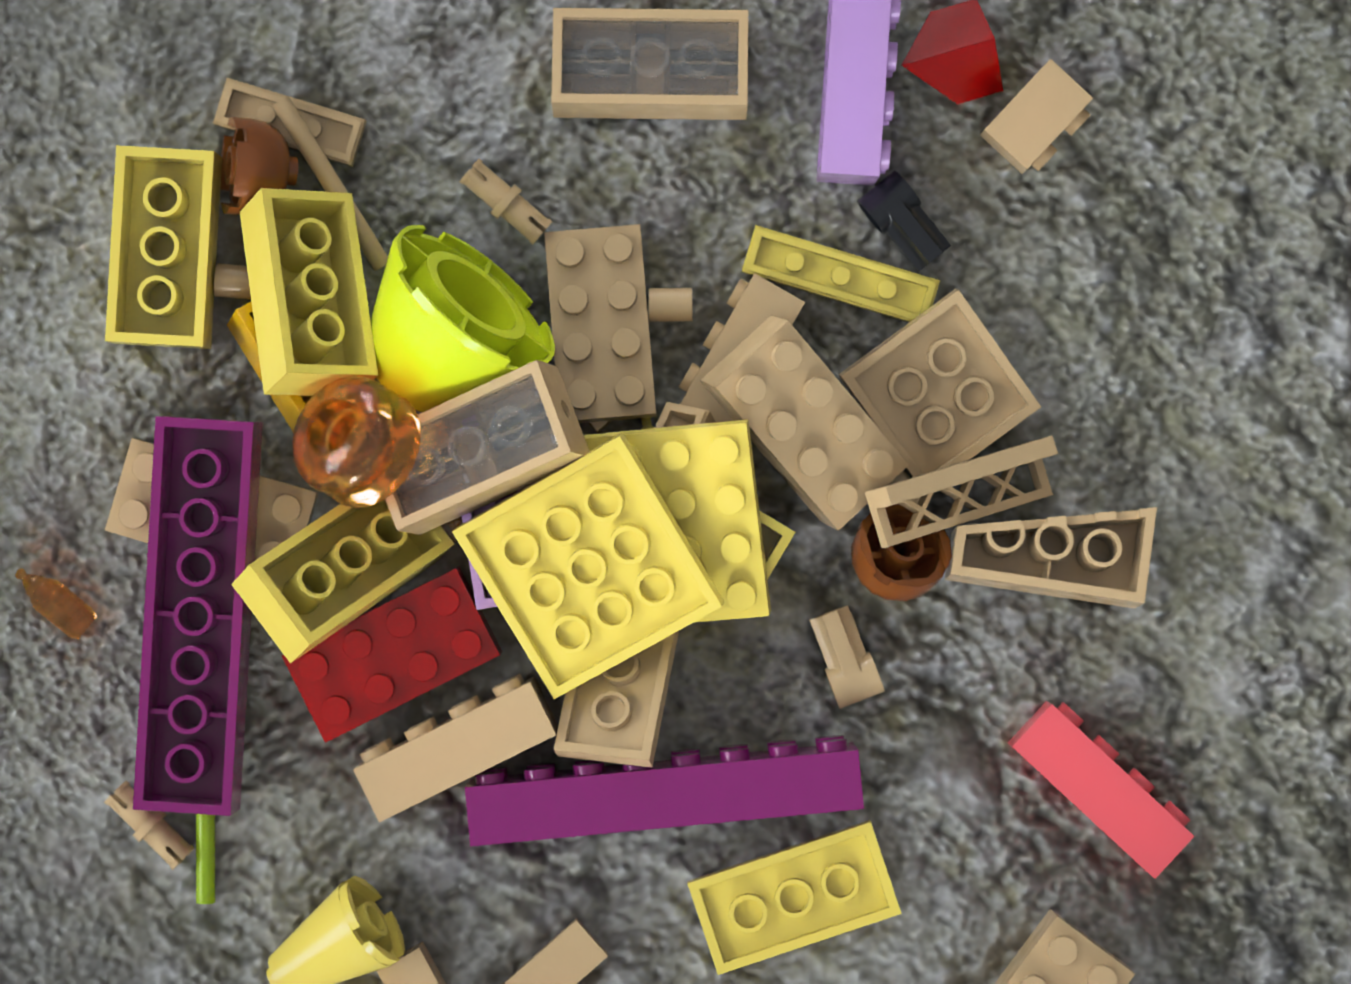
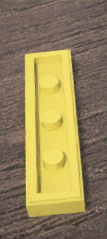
[741,225,940,322]

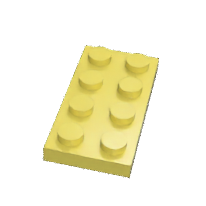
[687,820,902,975]

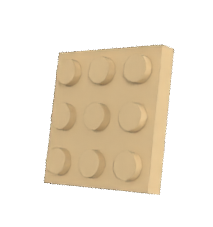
[838,289,1041,477]

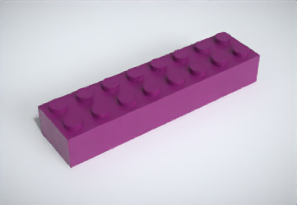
[133,416,263,816]
[465,735,864,847]

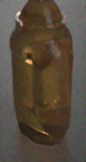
[15,568,97,640]

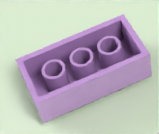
[816,0,901,186]

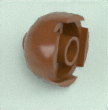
[220,117,298,215]
[851,504,952,601]

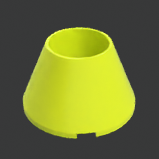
[371,225,555,412]

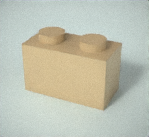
[980,59,1093,174]

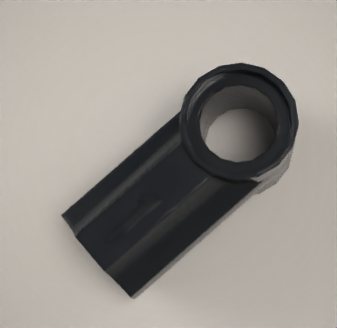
[857,170,951,272]

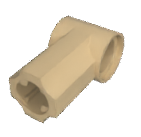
[809,605,885,709]

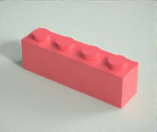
[1008,701,1195,879]

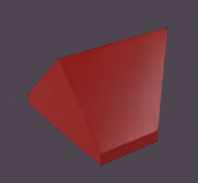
[901,0,1004,105]

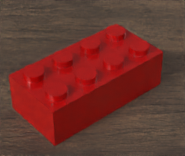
[282,566,503,743]

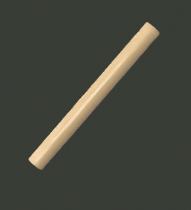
[272,96,388,271]

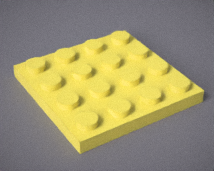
[584,419,771,623]
[452,432,724,699]

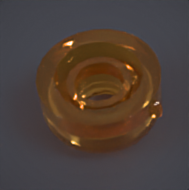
[292,376,421,508]

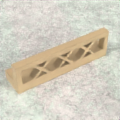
[865,435,1058,549]

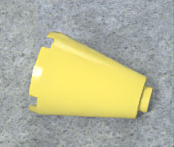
[266,876,405,984]

